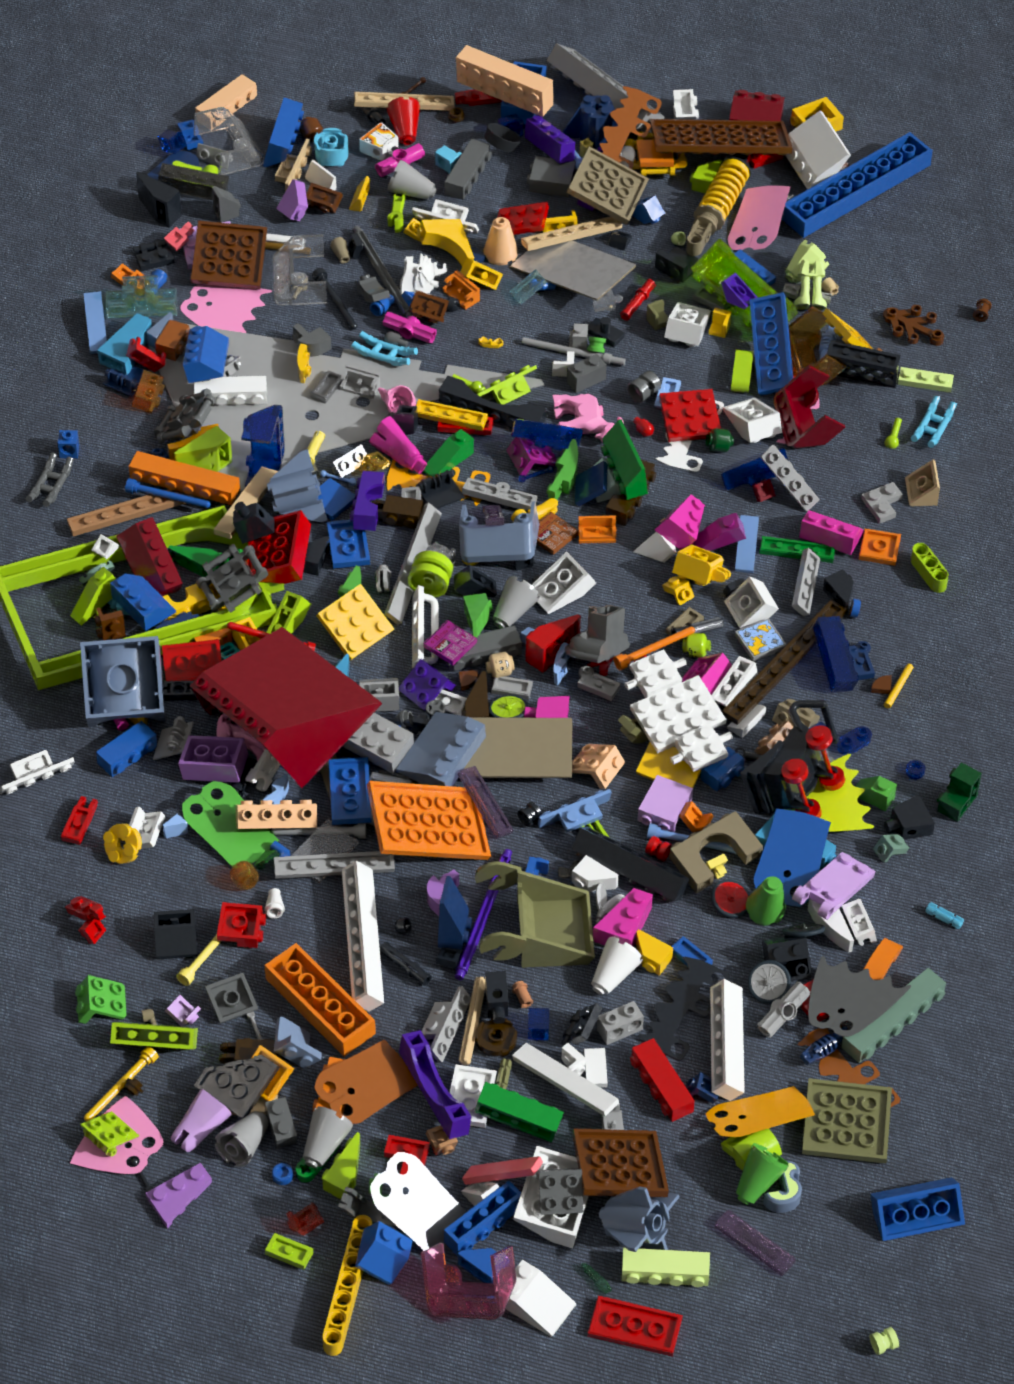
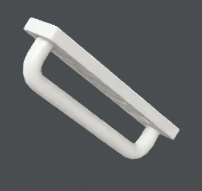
[412,585,439,668]

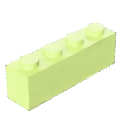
[622,1248,710,1287]

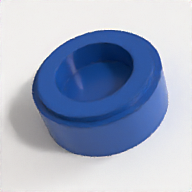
[849,598,861,618]
[272,1163,293,1185]

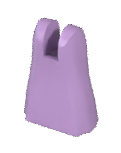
[171,1089,232,1153]

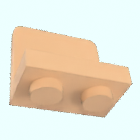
[572,744,625,789]

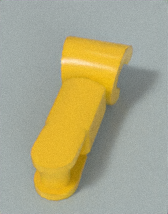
[511,498,558,522]

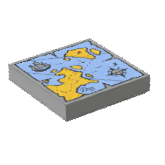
[735,618,787,662]

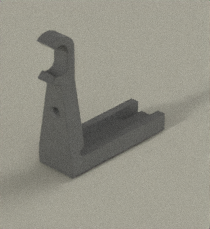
[338,1187,401,1229]

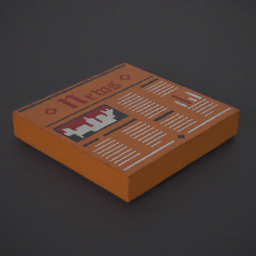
[537,512,578,555]

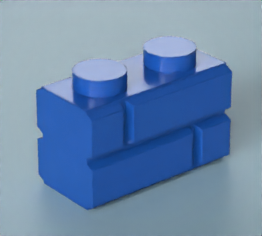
[700,746,745,792]

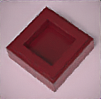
[752,479,776,502]

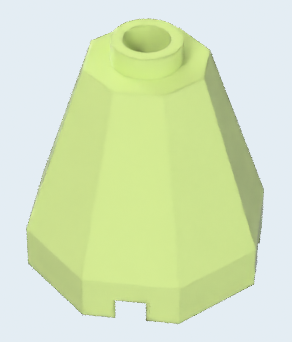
[785,240,829,284]

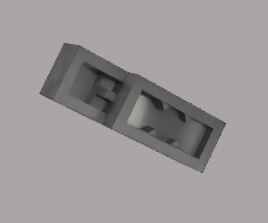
[355,274,390,302]

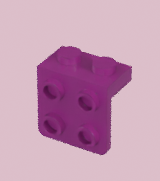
[506,435,557,476]

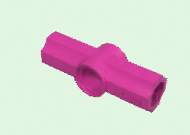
[375,143,425,177]
[383,312,437,344]

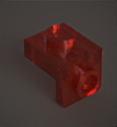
[286,1203,324,1236]

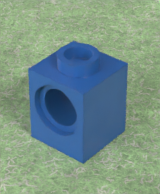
[58,430,79,459]

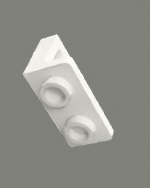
[129,807,165,849]

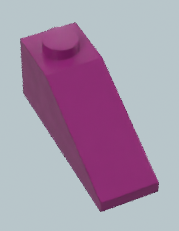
[691,513,746,551]

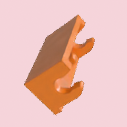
[443,270,480,310]
[578,515,616,544]

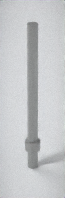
[522,337,626,366]

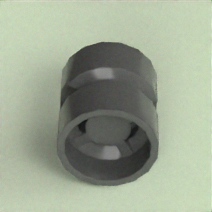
[627,370,661,403]

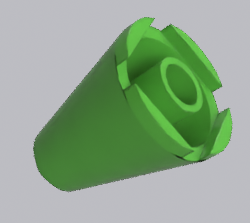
[746,876,786,926]
[736,1143,789,1205]

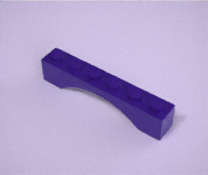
[399,1030,472,1139]

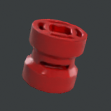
[645,836,672,862]

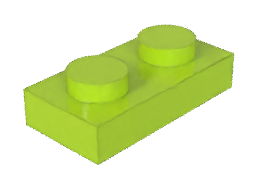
[265,1233,314,1270]

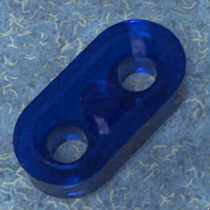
[837,726,872,755]

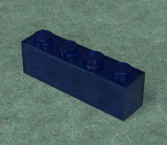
[813,616,859,692]

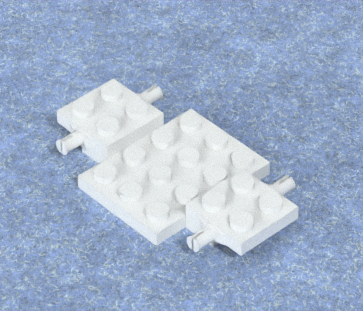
[625,649,733,772]

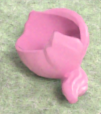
[377,385,416,413]

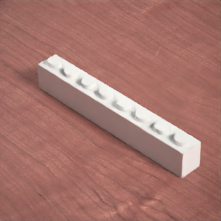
[342,860,384,1012]

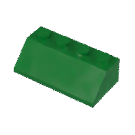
[601,419,648,500]

